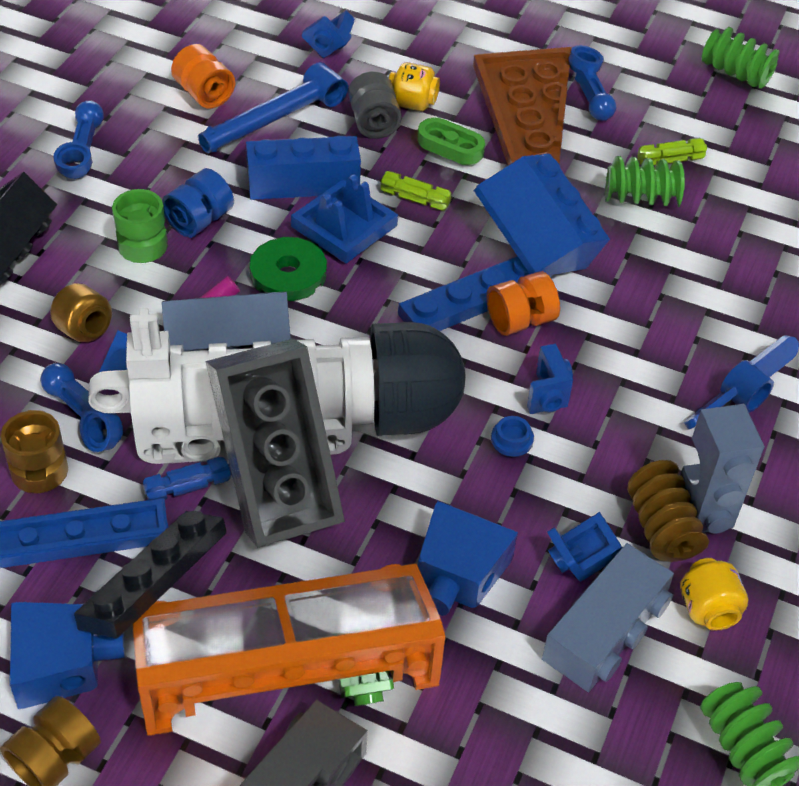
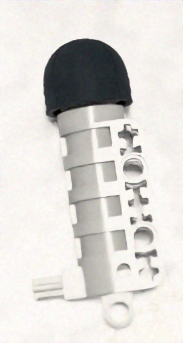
[88,308,466,464]

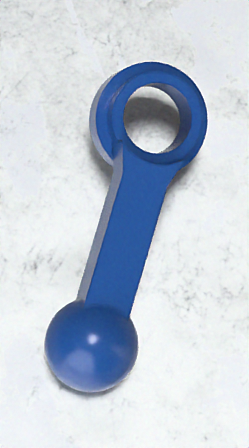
[568,45,616,121]
[54,101,104,179]
[40,363,123,452]

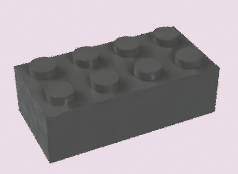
[205,339,345,548]

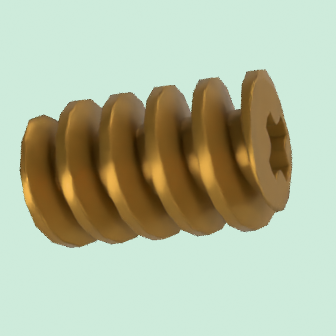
[627,460,709,562]

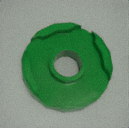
[249,237,327,301]

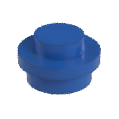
[491,416,534,457]

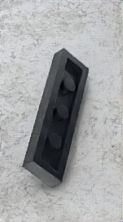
[74,511,227,639]

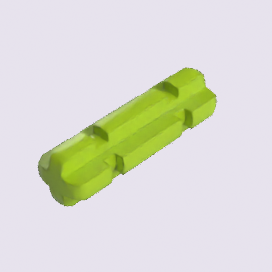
[637,138,707,166]
[380,171,451,211]

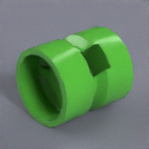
[112,189,168,263]

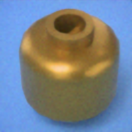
[50,283,112,342]

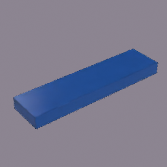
[0,498,168,568]

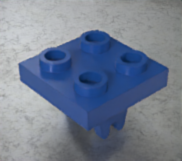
[291,174,398,263]

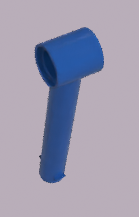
[198,62,349,153]

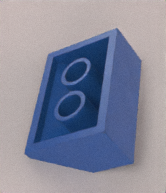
[245,136,361,200]
[474,154,610,275]

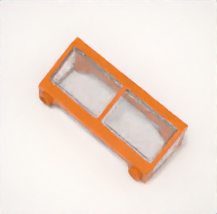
[133,563,446,736]

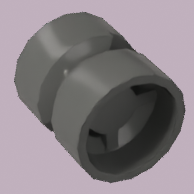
[348,71,402,139]

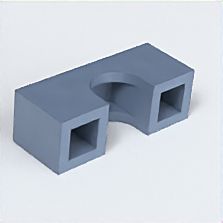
[680,404,765,534]

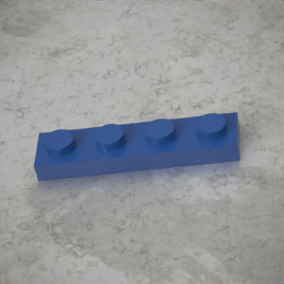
[398,256,552,331]

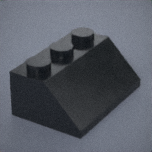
[0,172,58,285]

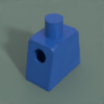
[418,501,518,616]
[10,602,126,709]

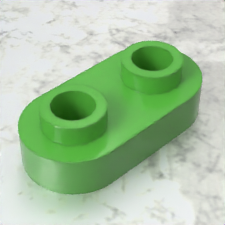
[418,118,485,165]

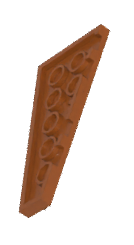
[473,47,572,165]

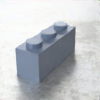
[161,291,291,351]
[542,543,674,693]

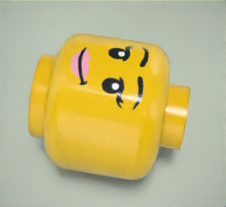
[389,62,440,111]
[680,558,748,630]

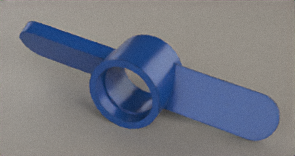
[683,335,799,430]

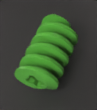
[702,27,780,89]
[605,156,685,207]
[700,682,799,786]

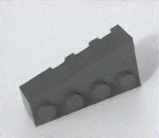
[239,700,368,786]

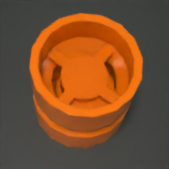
[171,44,235,109]
[486,271,560,336]

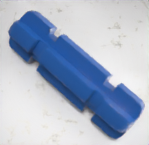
[143,456,231,500]

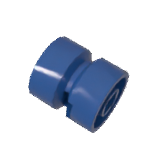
[162,168,234,238]

